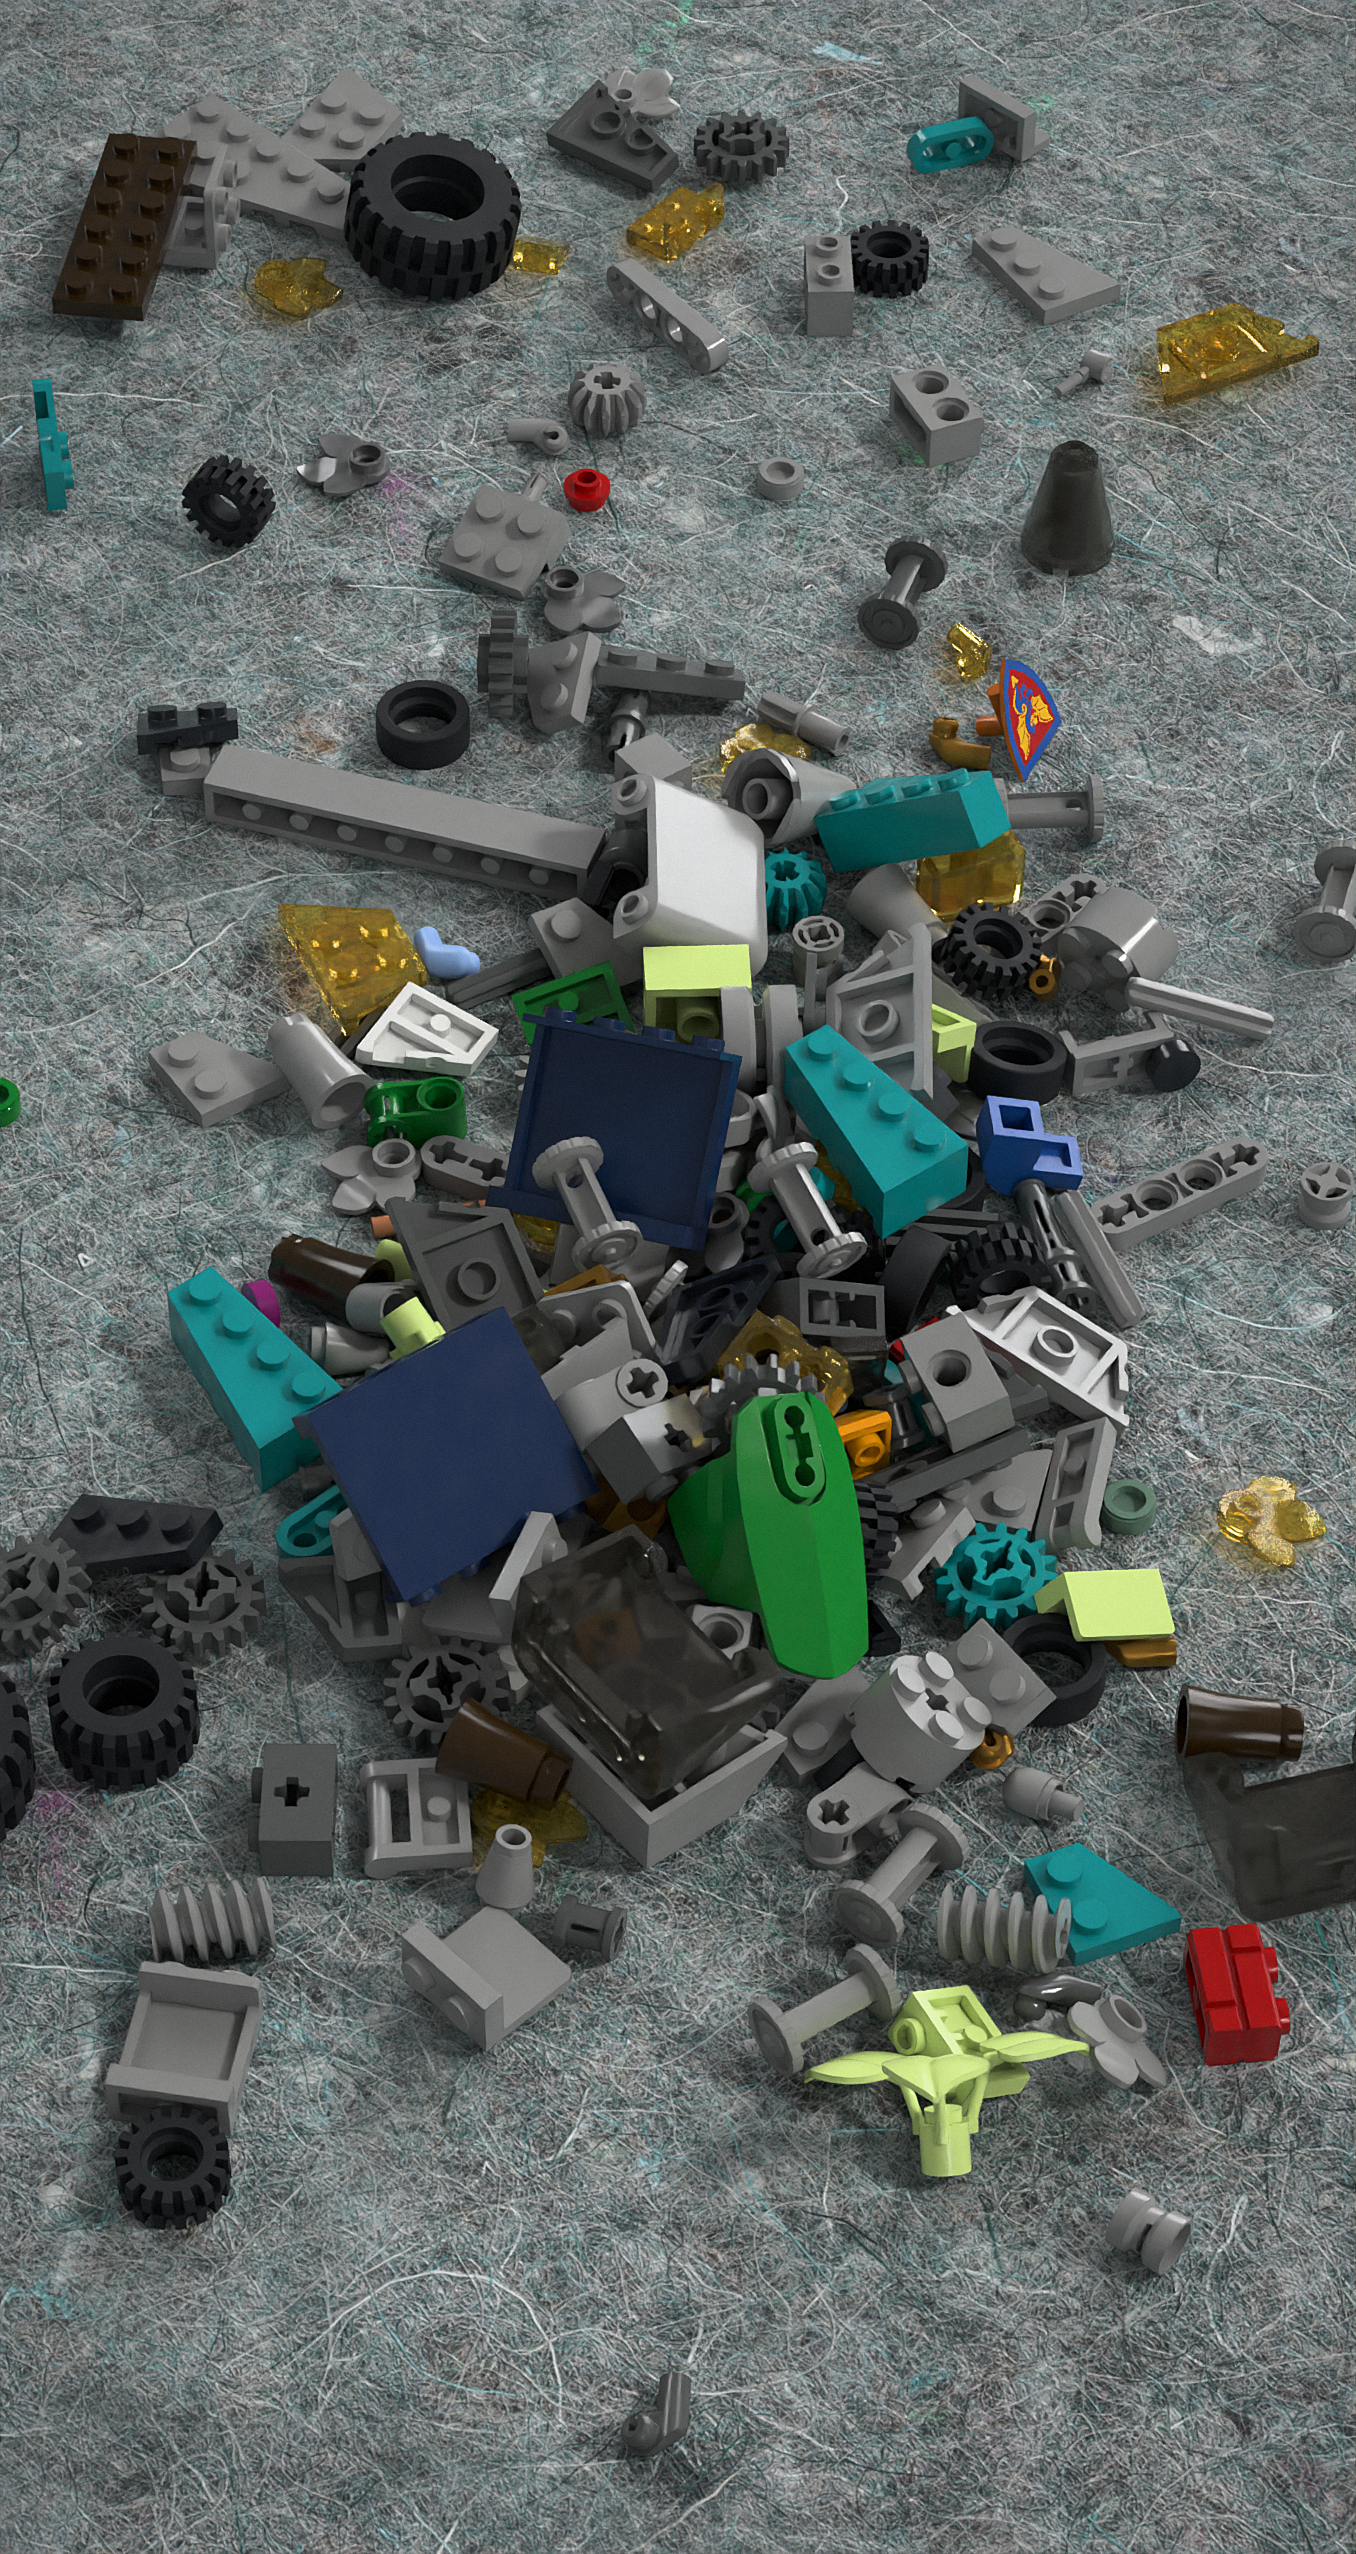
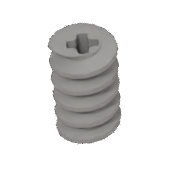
[148,1876,277,1964]
[936,1882,1071,1974]

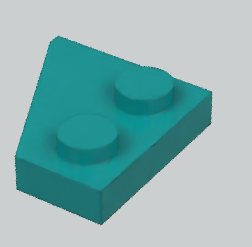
[32,378,74,511]
[1023,1843,1181,1967]

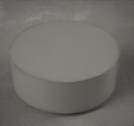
[757,457,804,500]

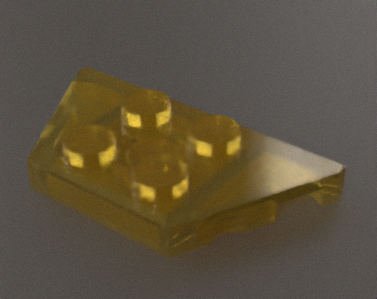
[1156,303,1320,406]
[278,904,427,1037]

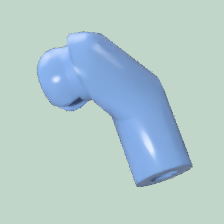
[414,927,480,979]

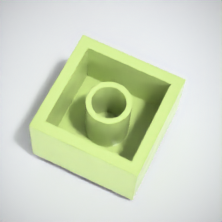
[643,944,752,1045]

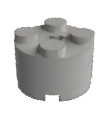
[1058,887,1179,1012]
[848,1652,992,1793]

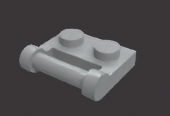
[359,1757,473,1879]

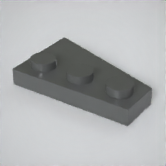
[594,643,746,701]

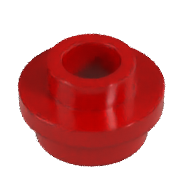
[563,469,611,512]

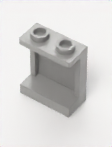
[105,1961,264,2137]

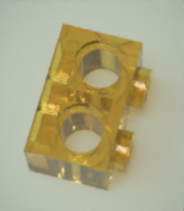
[716,1310,854,1417]

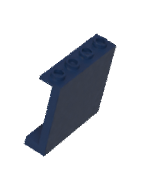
[485,1006,743,1251]
[291,1306,600,1608]

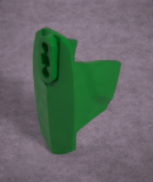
[667,1391,868,1680]

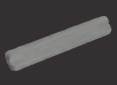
[1123,977,1274,1041]
[1053,1190,1146,1328]

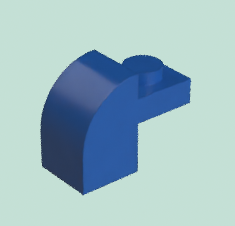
[975,1095,1084,1198]

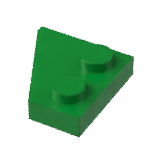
[511,960,636,1048]

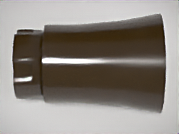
[268,1234,395,1328]
[1174,1683,1304,1766]
[435,1697,574,1812]

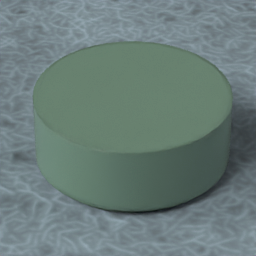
[1100,1479,1157,1535]

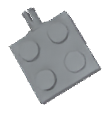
[438,471,572,601]

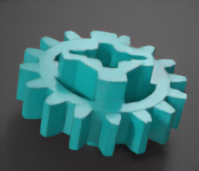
[933,1522,1059,1630]

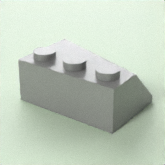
[535,1656,788,1870]

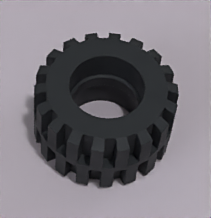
[47,1630,200,1792]

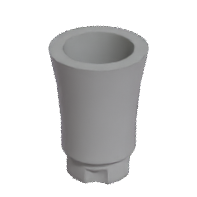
[846,863,948,967]
[265,1012,374,1129]

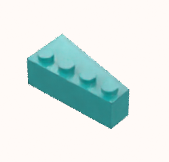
[813,768,1012,873]
[784,1024,969,1240]
[167,1266,343,1493]

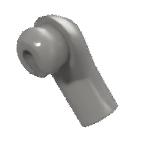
[508,418,570,456]

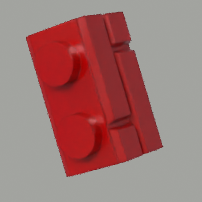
[1183,1924,1290,2066]

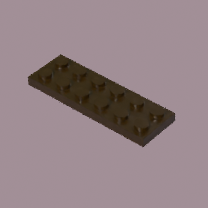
[52,133,198,322]

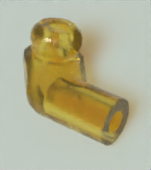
[947,623,993,680]

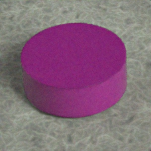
[241,1279,281,1328]

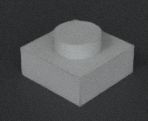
[159,744,211,796]

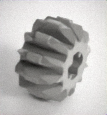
[568,361,647,436]

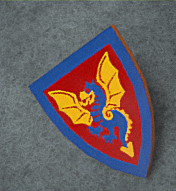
[976,659,1062,782]

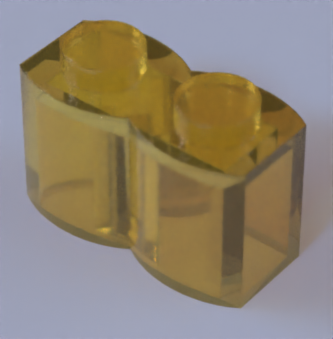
[916,829,1026,923]

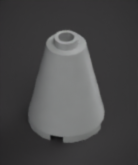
[721,748,857,850]

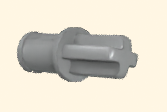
[757,691,852,756]

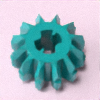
[764,847,828,932]

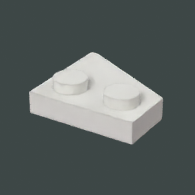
[355,981,499,1077]

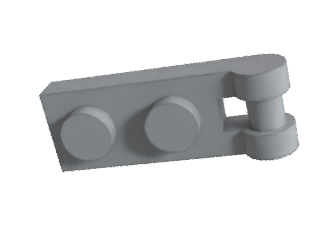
[1035,1417,1117,1557]

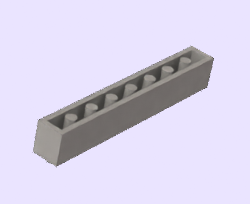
[203,744,606,901]

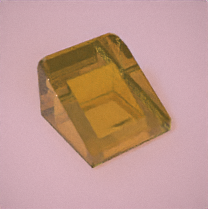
[514,236,570,275]

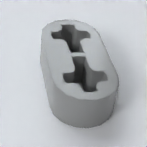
[420,1135,509,1201]

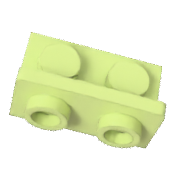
[888,1985,1031,2116]

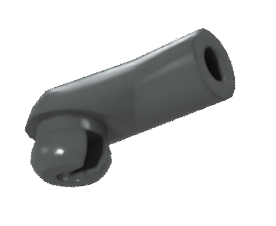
[1013,1971,1103,2021]
[621,2372,691,2457]

